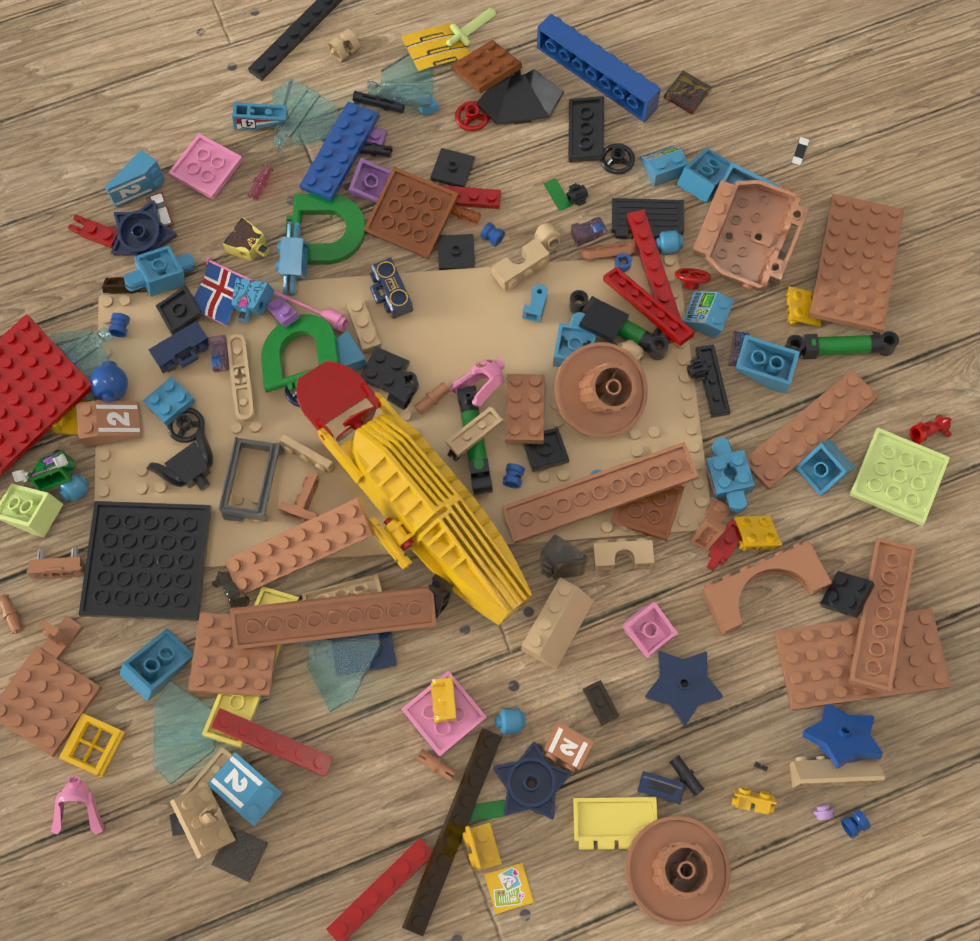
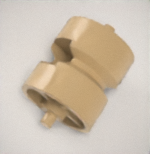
[327,29,360,62]

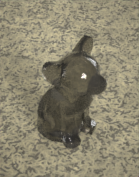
[212,571,250,608]

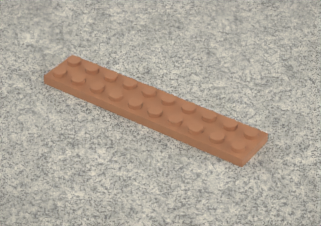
[502,442,699,544]
[230,586,436,650]

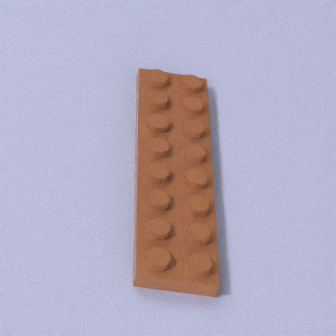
[746,369,879,490]
[225,498,375,596]
[848,537,916,694]

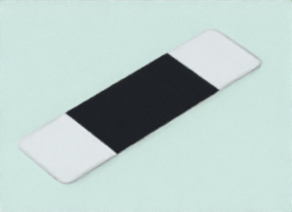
[792,137,809,165]

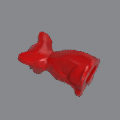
[910,415,952,445]

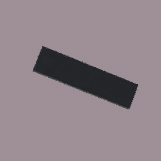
[695,344,731,418]

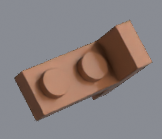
[278,471,320,522]
[690,497,730,551]
[39,615,84,660]

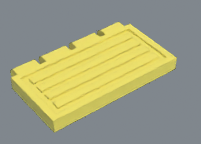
[573,797,657,850]

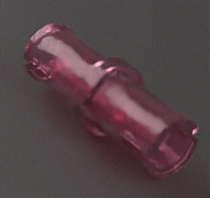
[247,164,273,201]

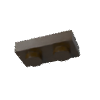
[102,277,141,294]
[582,680,620,726]

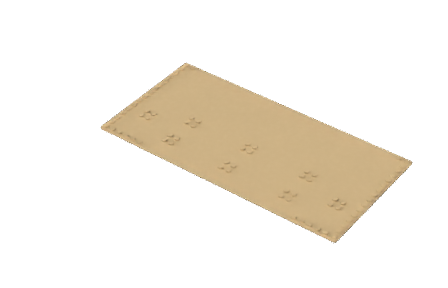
[94,254,710,569]

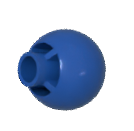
[89,361,128,402]

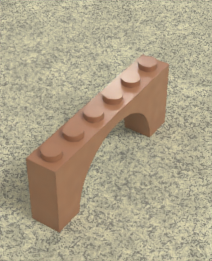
[701,541,832,636]

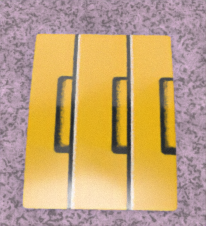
[401,24,470,71]

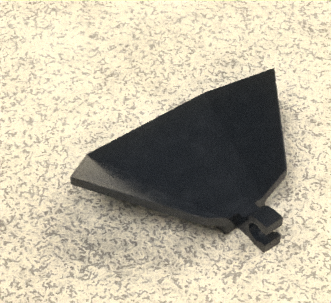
[477,69,564,124]

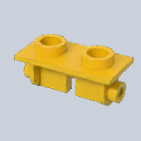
[731,787,777,815]

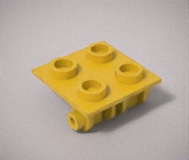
[785,286,821,327]
[734,516,782,551]

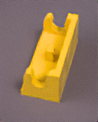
[431,677,457,724]

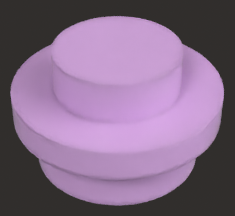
[813,804,835,820]

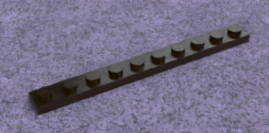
[402,728,502,936]

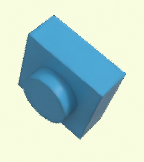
[416,97,439,115]

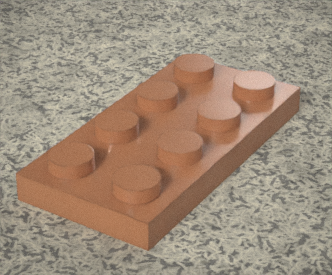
[505,374,545,444]

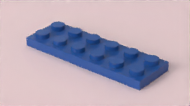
[299,102,380,202]

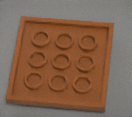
[364,167,459,260]

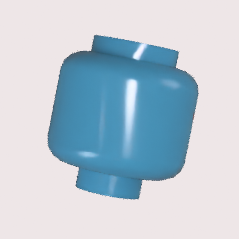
[656,230,683,255]
[59,474,89,502]
[495,707,526,735]

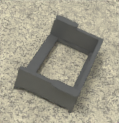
[219,437,284,522]

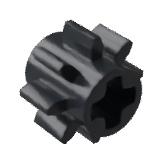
[566,183,588,207]
[687,358,709,382]

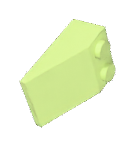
[0,483,63,537]

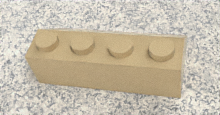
[302,573,382,600]
[521,577,594,670]
[790,756,885,789]

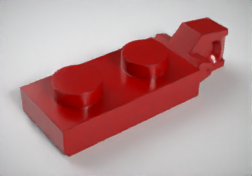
[707,519,742,571]

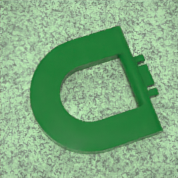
[285,194,366,265]
[261,314,340,393]

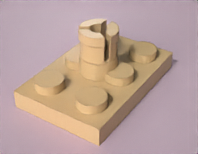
[170,784,235,859]

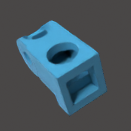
[522,284,548,323]

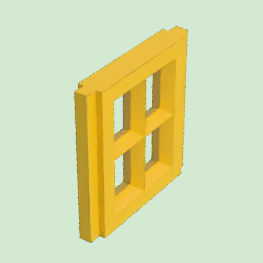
[59,713,126,778]

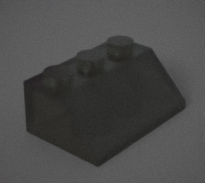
[539,534,588,580]

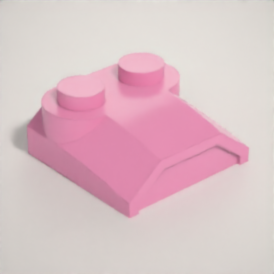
[622,602,678,658]

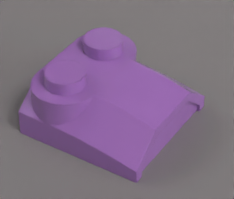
[348,158,391,202]

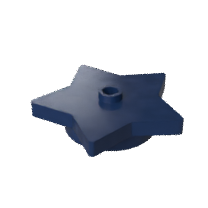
[111,200,177,256]
[645,651,723,726]
[493,742,571,820]

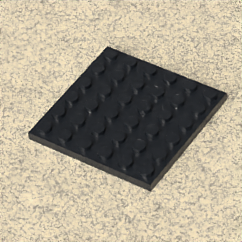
[78,501,212,621]

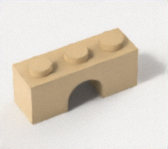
[492,238,549,291]
[592,538,655,571]

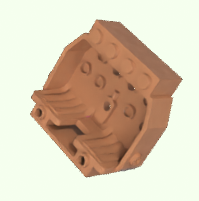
[693,180,809,291]

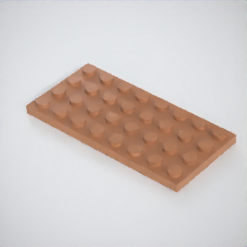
[809,194,904,333]
[774,608,952,711]

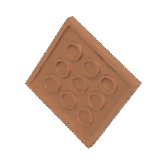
[188,613,277,697]
[0,646,102,757]

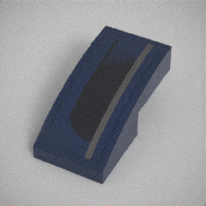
[637,771,686,805]

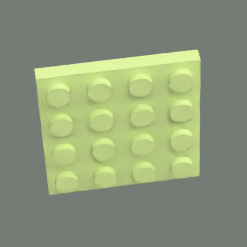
[849,427,950,526]

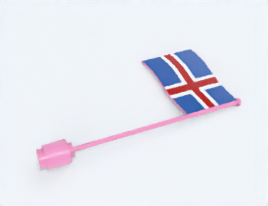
[194,258,349,332]

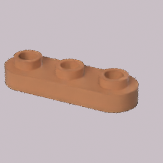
[581,242,636,261]

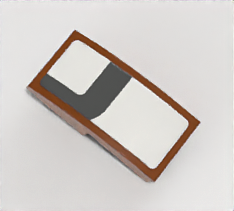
[146,192,174,227]

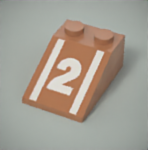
[76,401,142,447]
[543,721,594,773]

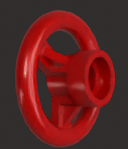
[455,101,489,131]
[675,268,711,289]

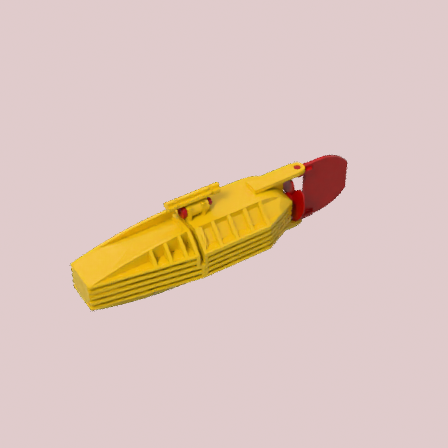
[296,361,532,626]

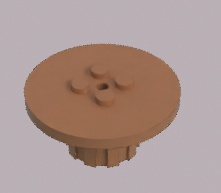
[554,342,648,438]
[624,816,731,926]

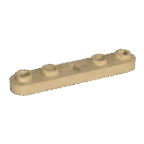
[227,334,255,422]

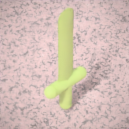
[446,8,496,46]

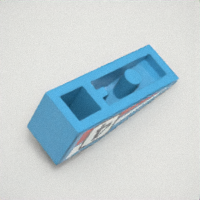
[232,102,287,131]

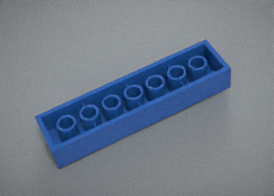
[537,14,661,123]

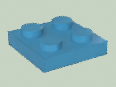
[143,376,196,426]

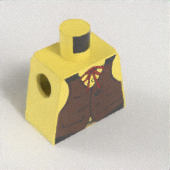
[223,217,270,261]

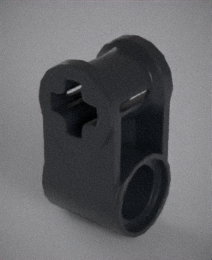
[387,371,419,410]

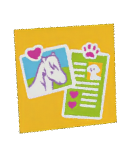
[484,863,534,914]

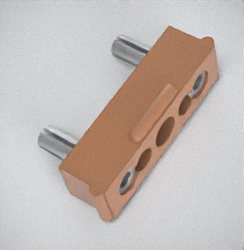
[26,547,84,579]

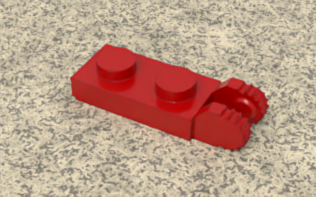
[68,215,118,248]

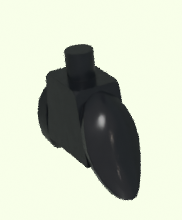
[146,427,213,491]

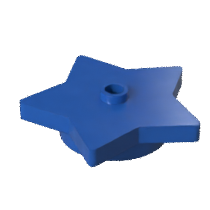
[802,704,883,769]

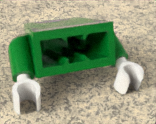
[12,450,77,491]

